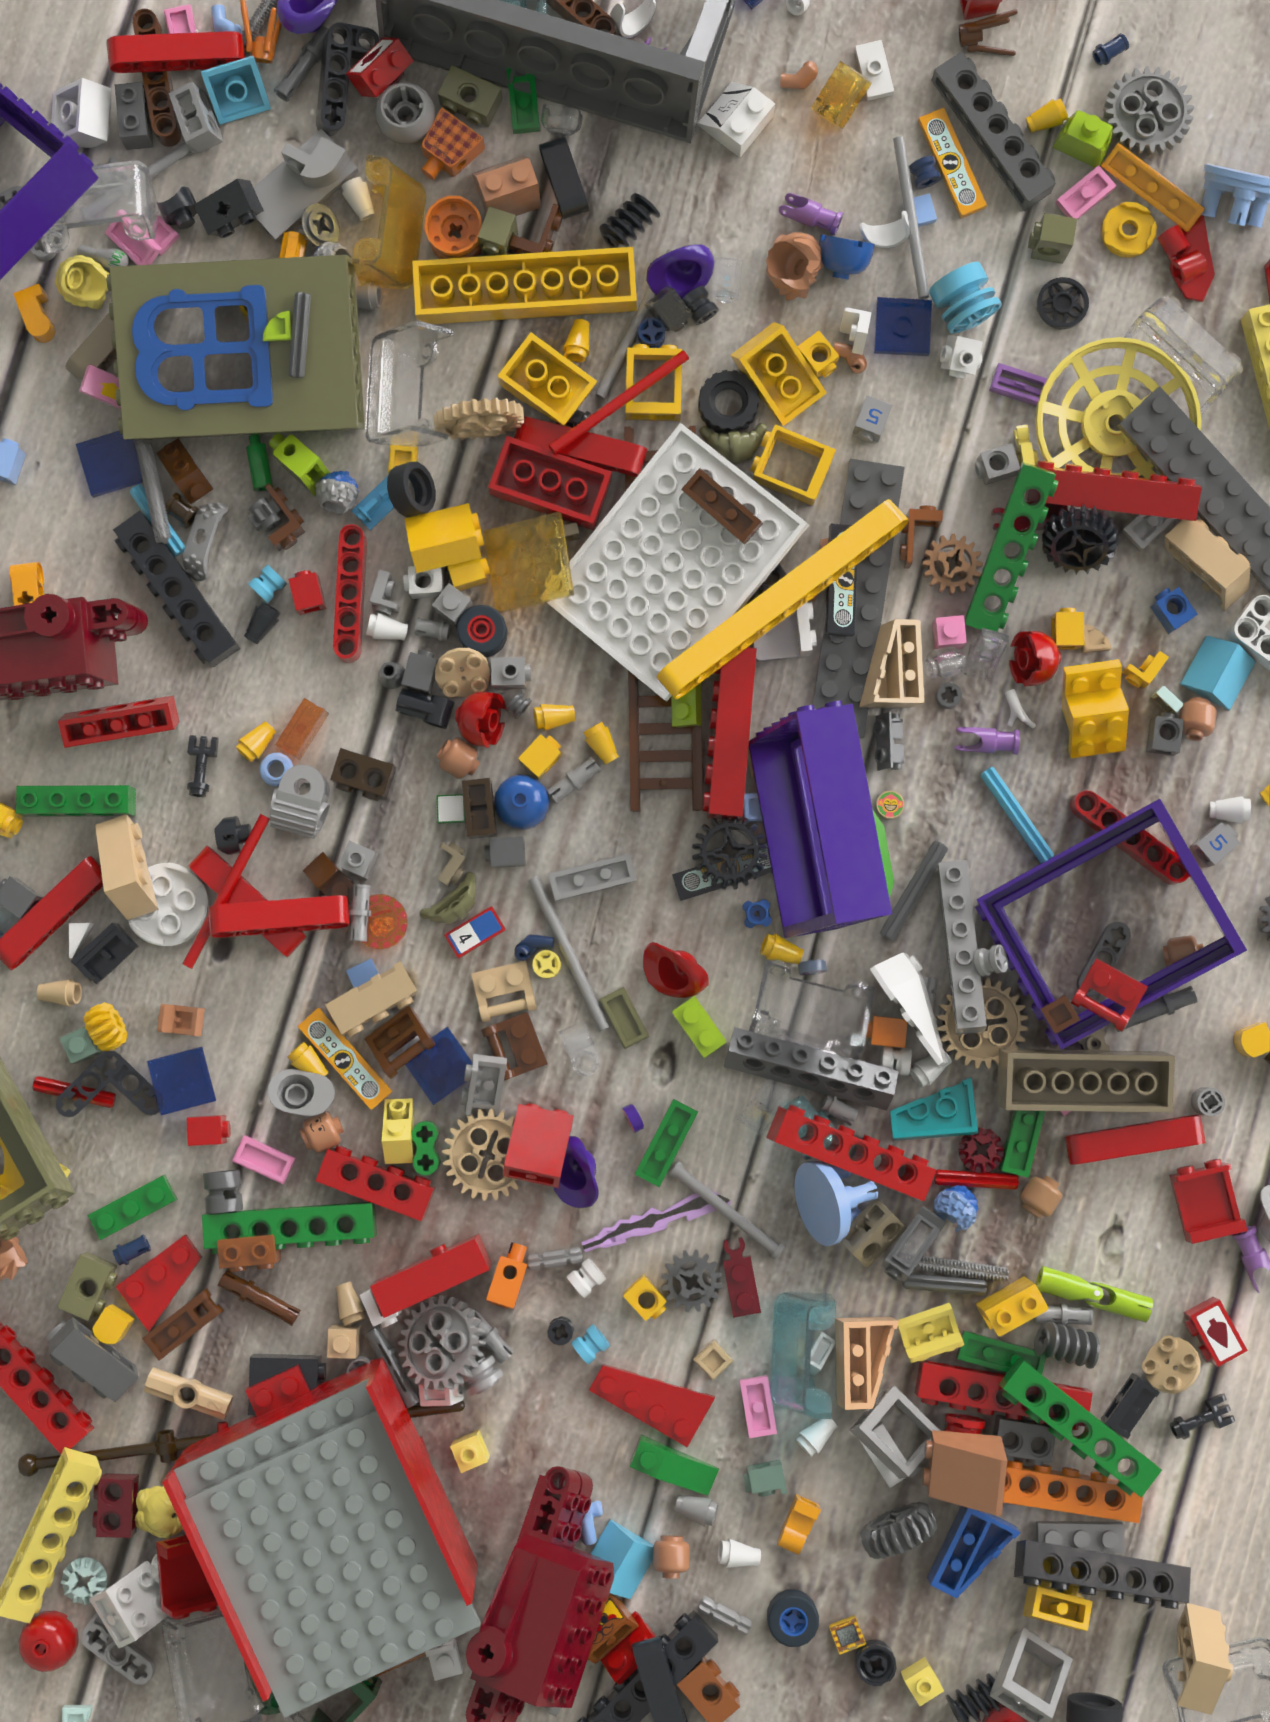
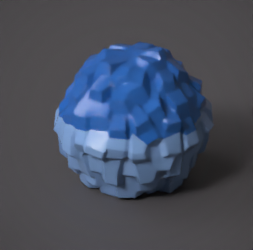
[933,1185,979,1232]

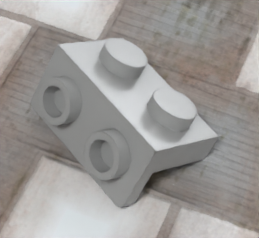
[460,1054,507,1116]

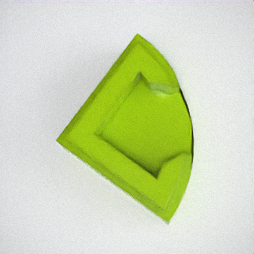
[263,311,291,342]

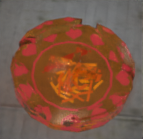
[361,894,408,950]

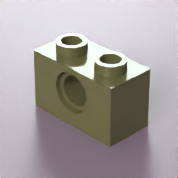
[438,65,503,127]
[478,206,518,256]
[1028,213,1077,264]
[57,1252,118,1321]

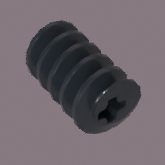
[599,193,660,248]
[945,1671,1001,1722]

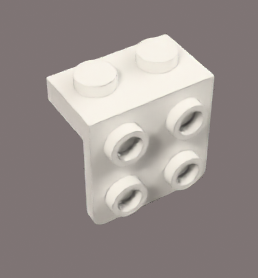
[753,602,817,661]

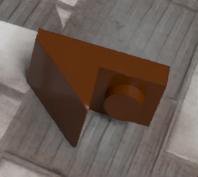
[303,852,354,904]

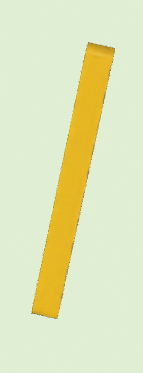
[656,499,909,699]

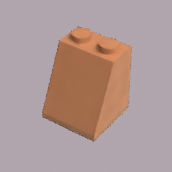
[472,156,541,216]
[922,1430,1007,1516]

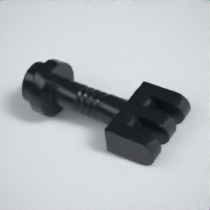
[187,735,219,797]
[1170,1394,1235,1440]

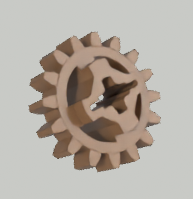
[921,534,983,595]

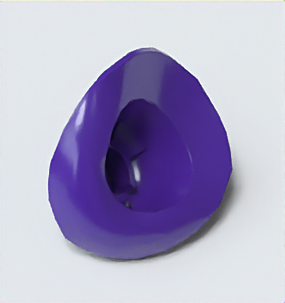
[277,0,337,34]
[646,245,715,302]
[553,1136,599,1208]

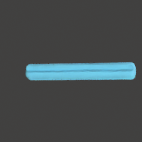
[981,767,1054,863]

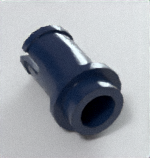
[1092,33,1129,66]
[112,1234,151,1265]

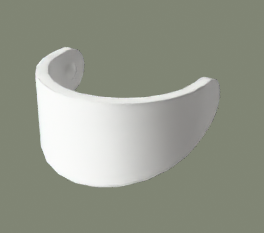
[610,0,656,38]
[860,211,910,248]

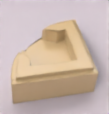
[1082,625,1112,653]

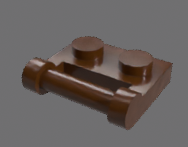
[365,1005,436,1079]
[481,1012,548,1081]

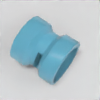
[248,564,287,603]
[571,1324,611,1364]

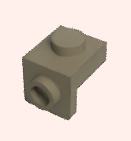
[438,842,468,887]

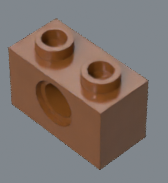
[677,1657,740,1722]

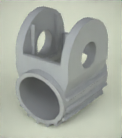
[270,765,330,839]

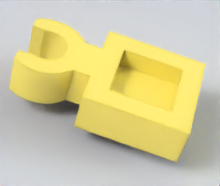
[1014,425,1039,466]

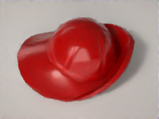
[643,942,709,998]

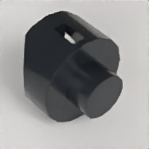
[156,186,197,230]
[214,816,252,855]

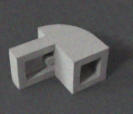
[281,137,349,188]

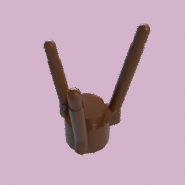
[959,9,1018,56]

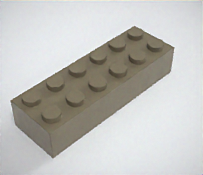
[997,1049,1175,1113]

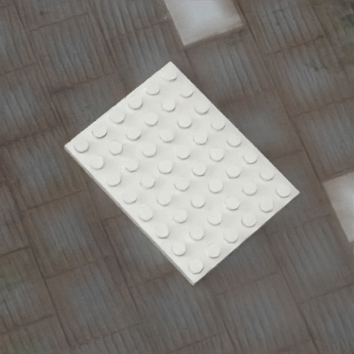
[541,423,809,701]

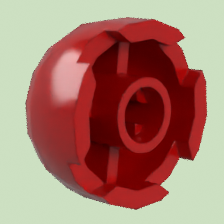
[1009,631,1061,686]
[455,692,506,748]
[18,1610,79,1672]

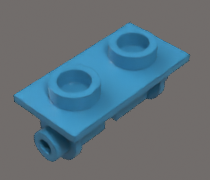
[351,476,394,531]

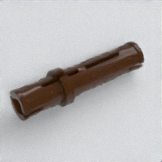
[217,1270,301,1326]

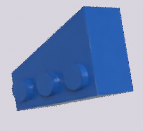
[927,1506,1020,1598]

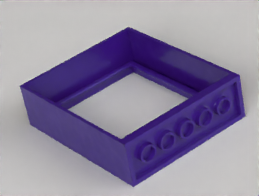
[0,83,99,280]
[749,701,892,939]
[975,799,1247,1050]

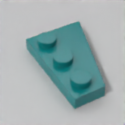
[890,1077,978,1141]

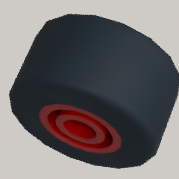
[457,605,508,658]

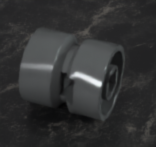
[203,1170,243,1214]

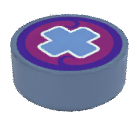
[798,959,827,975]

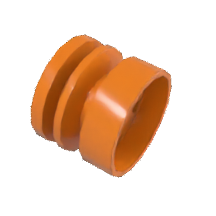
[424,196,483,259]

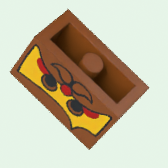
[588,1593,639,1664]

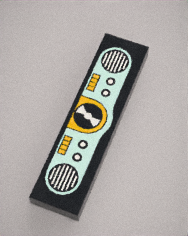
[825,523,857,637]
[672,848,772,901]

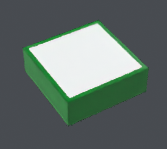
[436,794,466,824]

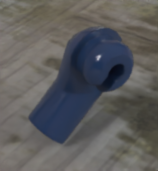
[514,934,554,961]

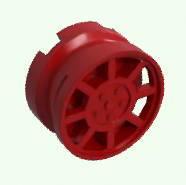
[943,1413,985,1434]

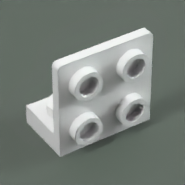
[89,1561,169,1648]

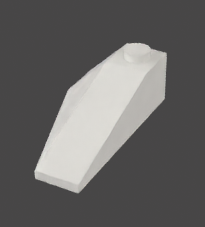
[870,952,948,1067]

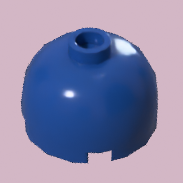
[819,234,875,280]
[494,774,550,830]

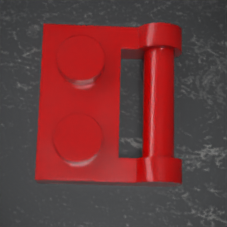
[1071,958,1148,1032]

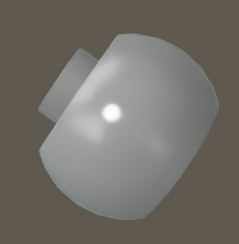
[375,82,435,144]

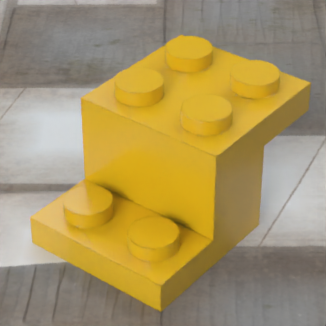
[1061,659,1129,759]

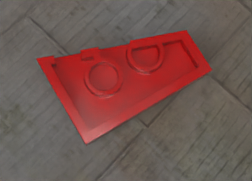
[116,1235,202,1332]

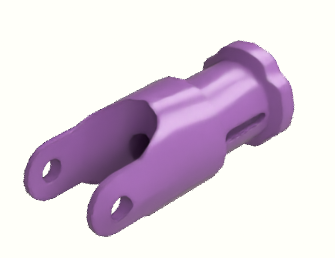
[779,193,844,236]
[955,727,1020,755]
[1232,1226,1270,1293]

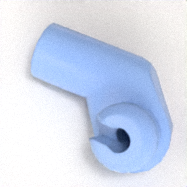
[211,4,242,34]
[581,1501,603,1545]

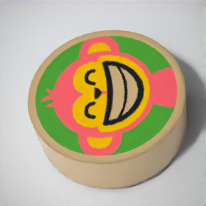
[876,791,904,819]

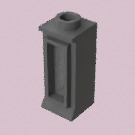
[882,1206,946,1283]

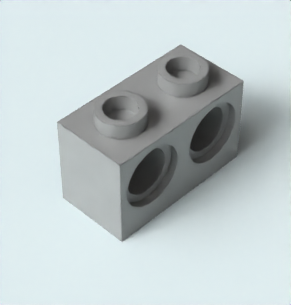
[169,82,223,153]

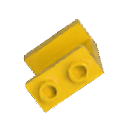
[975,1276,1048,1336]

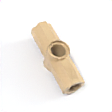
[144,1367,234,1420]

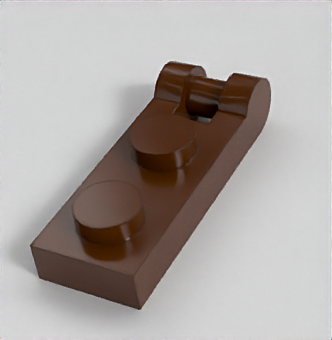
[142,1288,224,1361]

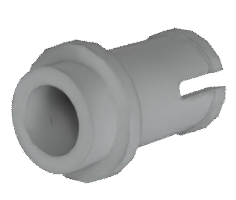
[414,617,451,642]
[820,1095,858,1126]

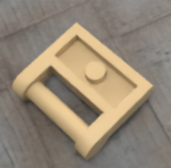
[471,961,537,1022]

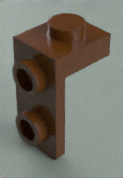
[510,204,563,254]
[156,439,213,504]
[265,483,305,551]

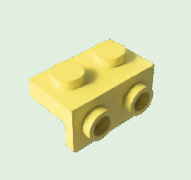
[897,1303,964,1363]

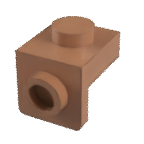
[157,1004,205,1036]

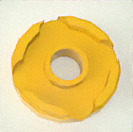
[1101,202,1157,258]

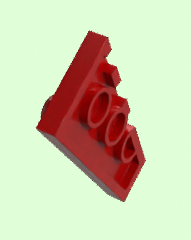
[589,1364,715,1447]

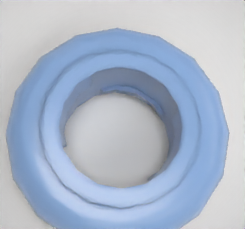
[259,752,293,787]

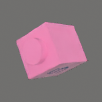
[932,615,967,651]

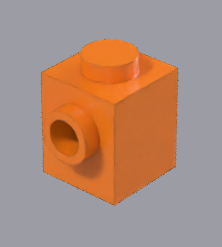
[865,1015,908,1048]

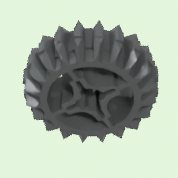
[860,1502,938,1559]

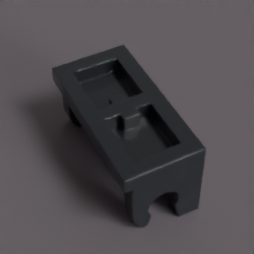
[71,923,139,984]
[1101,1373,1160,1439]

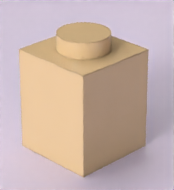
[327,1325,361,1359]

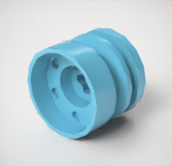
[929,262,1002,334]

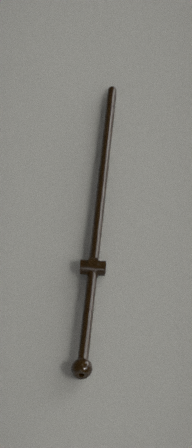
[18,1401,465,1477]

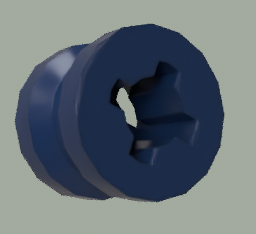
[909,156,942,189]
[638,317,665,348]

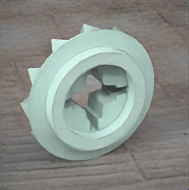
[60,1557,107,1605]

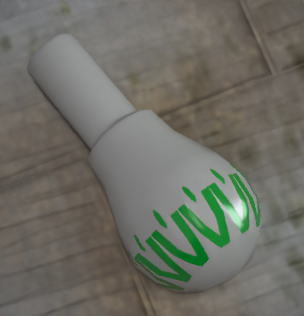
[77,245,129,271]

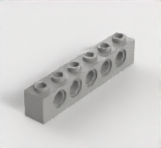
[937,860,987,1035]

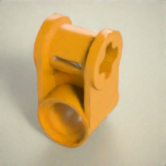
[9,562,44,606]

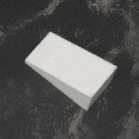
[69,923,94,959]
[800,1332,836,1375]

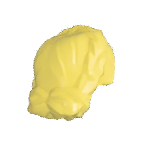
[55,255,110,310]
[135,1486,183,1539]

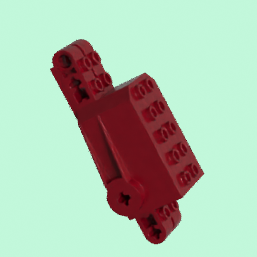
[0,594,148,700]
[466,1466,614,1722]

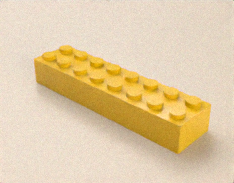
[412,247,637,325]

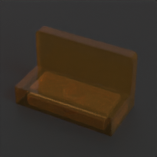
[275,698,329,760]

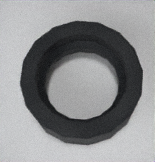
[387,462,436,517]
[1066,1692,1122,1722]

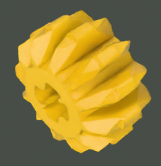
[83,1002,128,1051]

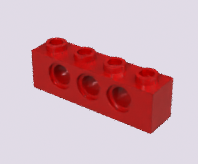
[58,695,180,748]
[315,1145,436,1221]

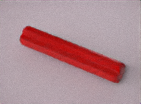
[32,1076,116,1108]
[934,1169,1019,1190]

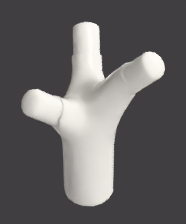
[1005,689,1036,729]

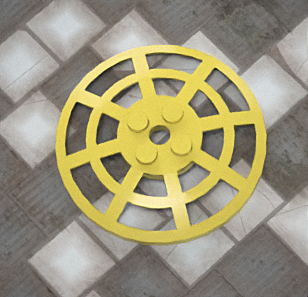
[1035,337,1202,479]

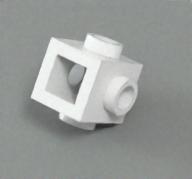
[940,335,983,379]

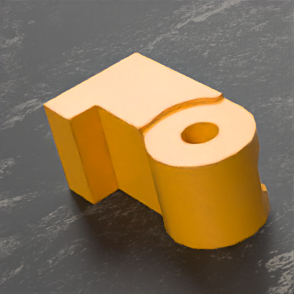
[13,283,56,343]
[777,1494,821,1555]

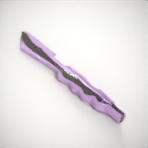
[581,1191,731,1253]

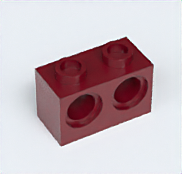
[92,1473,139,1538]

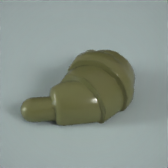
[699,423,767,464]
[420,872,476,925]

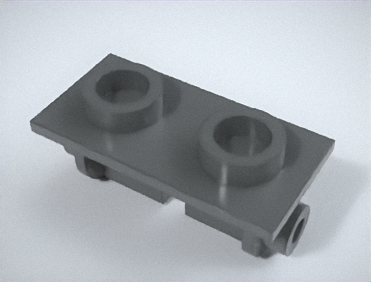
[874,712,904,771]

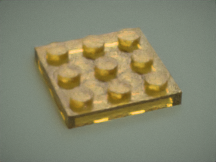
[484,512,574,613]

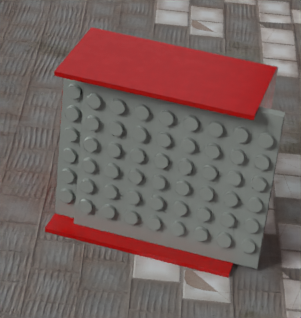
[162,1357,481,1718]

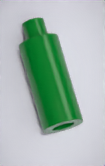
[246,434,273,492]

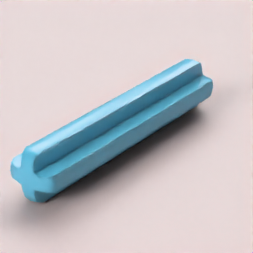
[130,484,186,556]

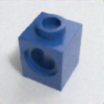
[1150,587,1198,634]

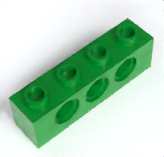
[16,785,136,817]

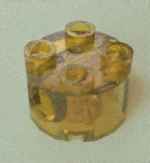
[810,60,872,129]

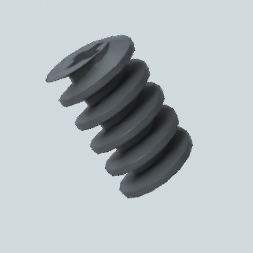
[1034,1321,1100,1369]

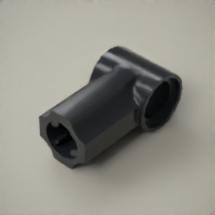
[395,688,455,729]

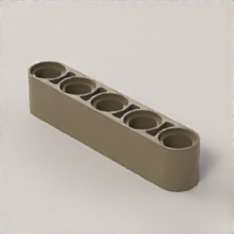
[65,313,117,382]

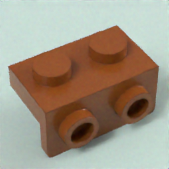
[217,1234,281,1272]

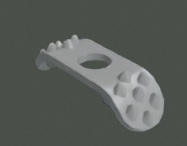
[183,502,229,581]

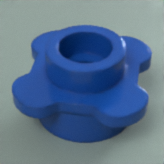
[743,899,772,928]

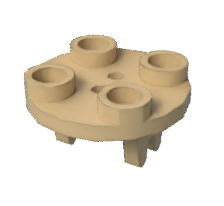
[435,648,490,697]
[1142,1336,1201,1394]

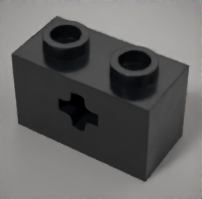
[194,179,264,238]

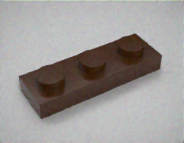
[681,468,763,545]

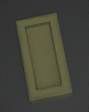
[599,987,649,1049]

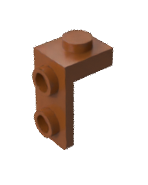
[899,505,943,569]

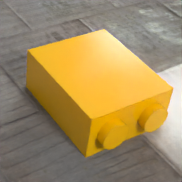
[404,503,484,573]

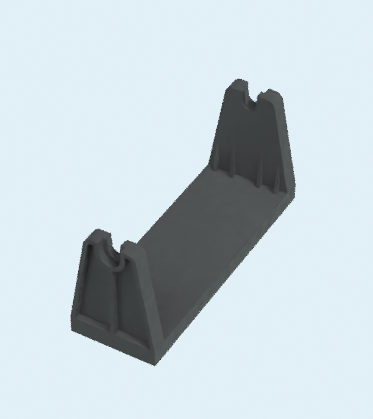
[375,0,736,143]

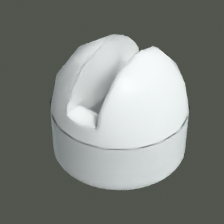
[786,0,810,16]

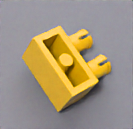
[1022,1559,1093,1631]

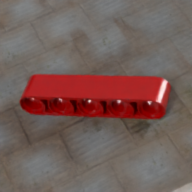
[106,31,245,73]
[514,416,648,477]
[333,524,367,663]
[1070,790,1189,885]
[188,845,307,958]
[0,856,103,971]
[208,895,350,938]
[1065,1114,1206,1165]

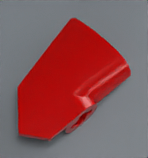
[1157,215,1215,302]

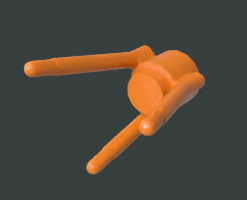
[240,0,282,64]

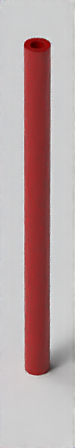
[549,350,689,454]
[182,814,270,969]

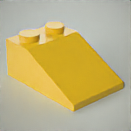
[730,322,827,426]
[498,333,597,426]

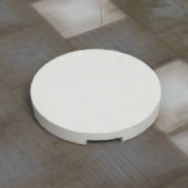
[128,863,209,946]

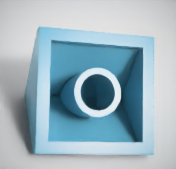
[201,56,271,125]
[1180,636,1256,711]
[590,1519,653,1599]

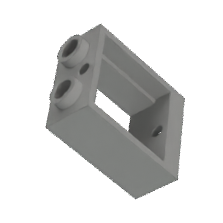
[850,1385,940,1479]
[989,1628,1073,1722]

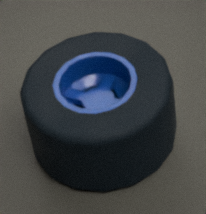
[767,1589,819,1647]

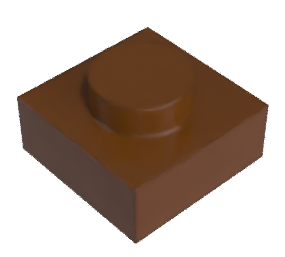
[1040,995,1080,1034]

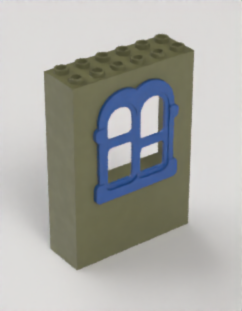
[106,255,365,441]

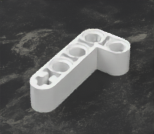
[1227,595,1270,671]

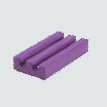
[989,363,1047,407]

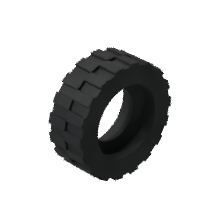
[698,370,759,434]

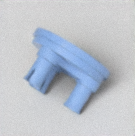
[1201,164,1270,228]
[794,1161,878,1246]

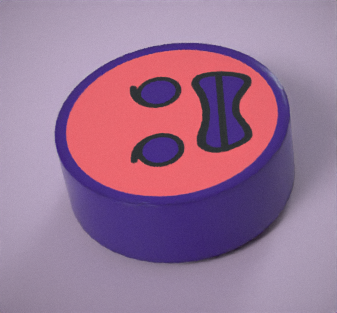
[622,1104,644,1133]

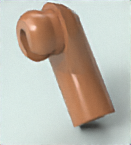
[780,61,818,89]
[833,341,867,374]

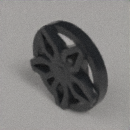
[1037,277,1089,330]

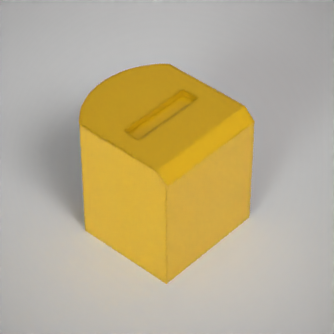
[1233,1022,1270,1058]
[92,1304,136,1344]

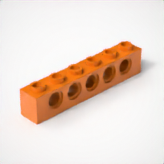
[1003,1459,1143,1523]

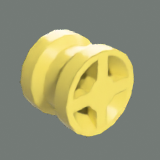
[532,950,561,979]

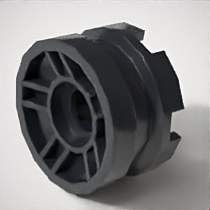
[855,1639,897,1686]

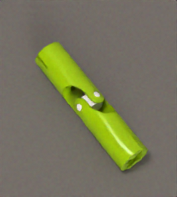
[1036,1266,1153,1323]

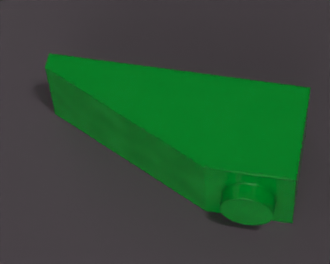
[630,1434,719,1496]

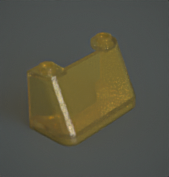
[352,155,427,290]

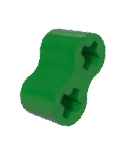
[412,1120,441,1175]

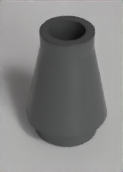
[379,662,405,689]

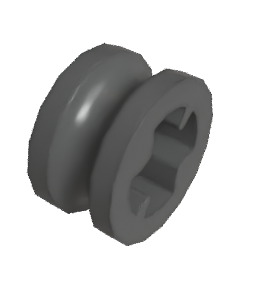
[935,683,962,709]
[505,691,532,719]

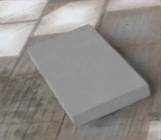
[253,129,359,242]

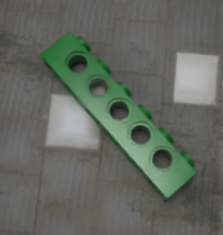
[964,462,1059,635]
[202,1202,377,1254]
[999,1357,1162,1498]

